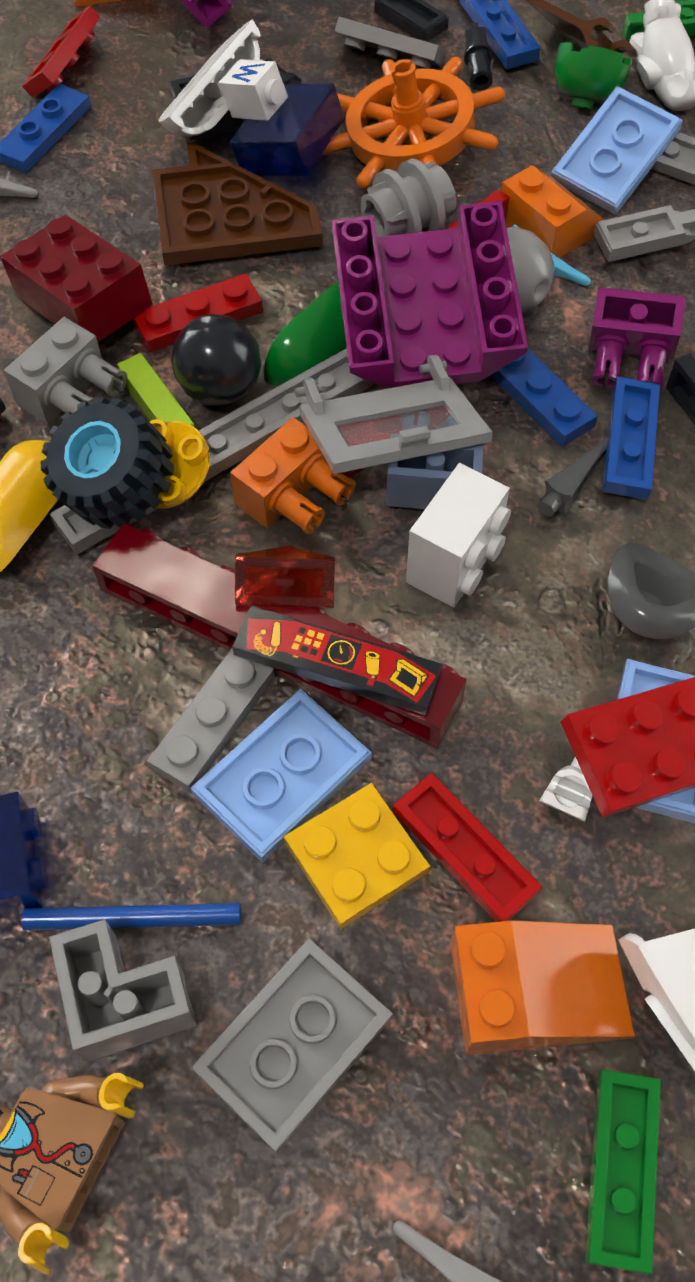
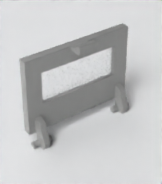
[295,355,493,474]

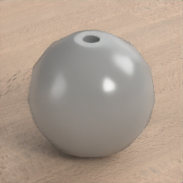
[507,227,555,314]

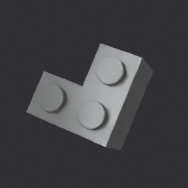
[49,919,197,1062]

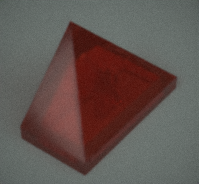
[235,545,335,608]

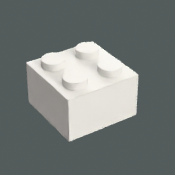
[406,463,511,608]

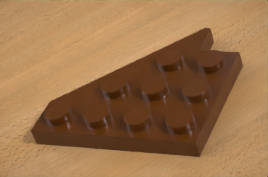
[152,142,323,265]

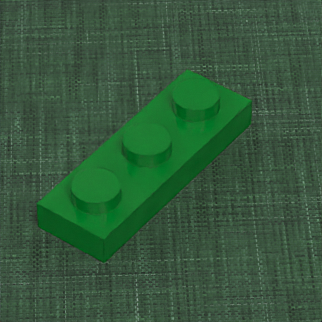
[585,1069,661,1275]

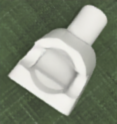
[539,757,592,822]

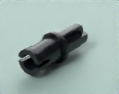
[464,22,493,91]

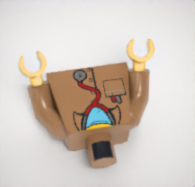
[0,1073,144,1275]

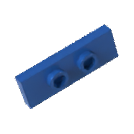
[0,84,91,173]

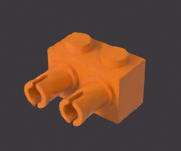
[230,417,356,534]

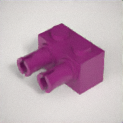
[589,287,686,391]

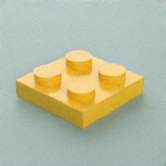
[283,783,430,929]

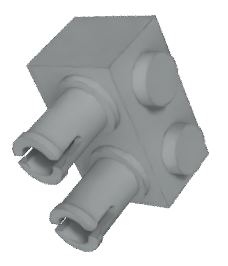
[3,317,127,425]

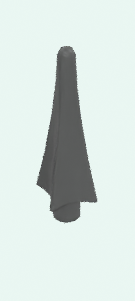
[538,436,608,517]

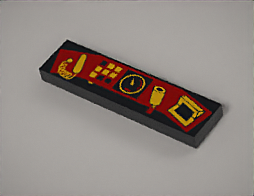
[232,605,442,715]

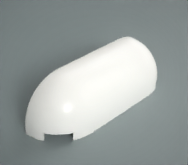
[158,19,263,136]

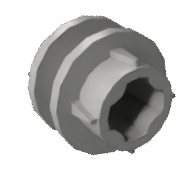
[361,158,457,237]

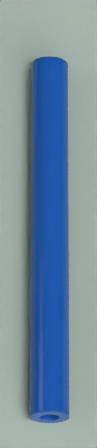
[21,903,241,931]

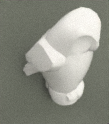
[629,0,695,111]

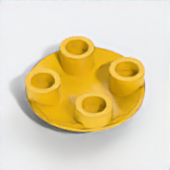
[150,419,210,509]

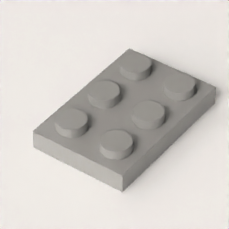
[191,938,393,1154]

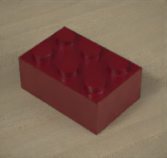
[0,214,153,342]

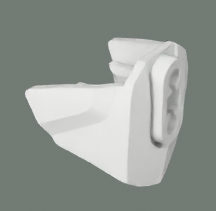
[619,928,695,1071]

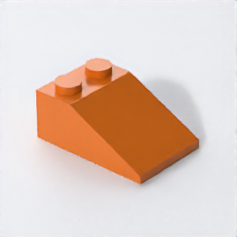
[450,921,635,1056]

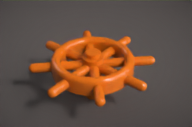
[316,56,506,189]

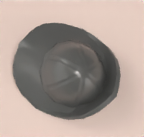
[608,542,695,639]

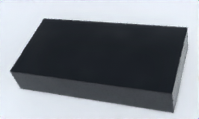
[374,0,449,42]

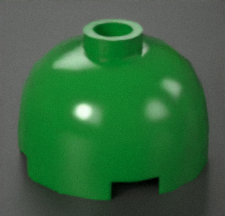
[554,42,633,110]

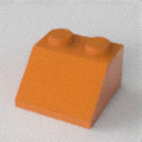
[501,165,604,258]

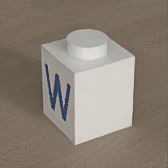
[218,59,288,121]

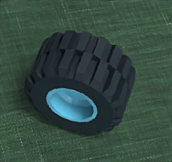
[41,397,174,529]

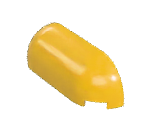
[0,440,58,572]

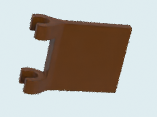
[526,0,637,56]

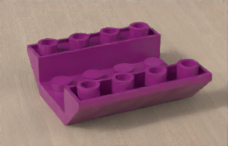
[331,201,528,388]

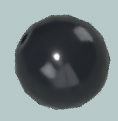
[171,314,261,406]

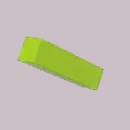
[117,353,194,427]

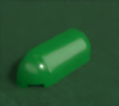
[264,281,347,386]

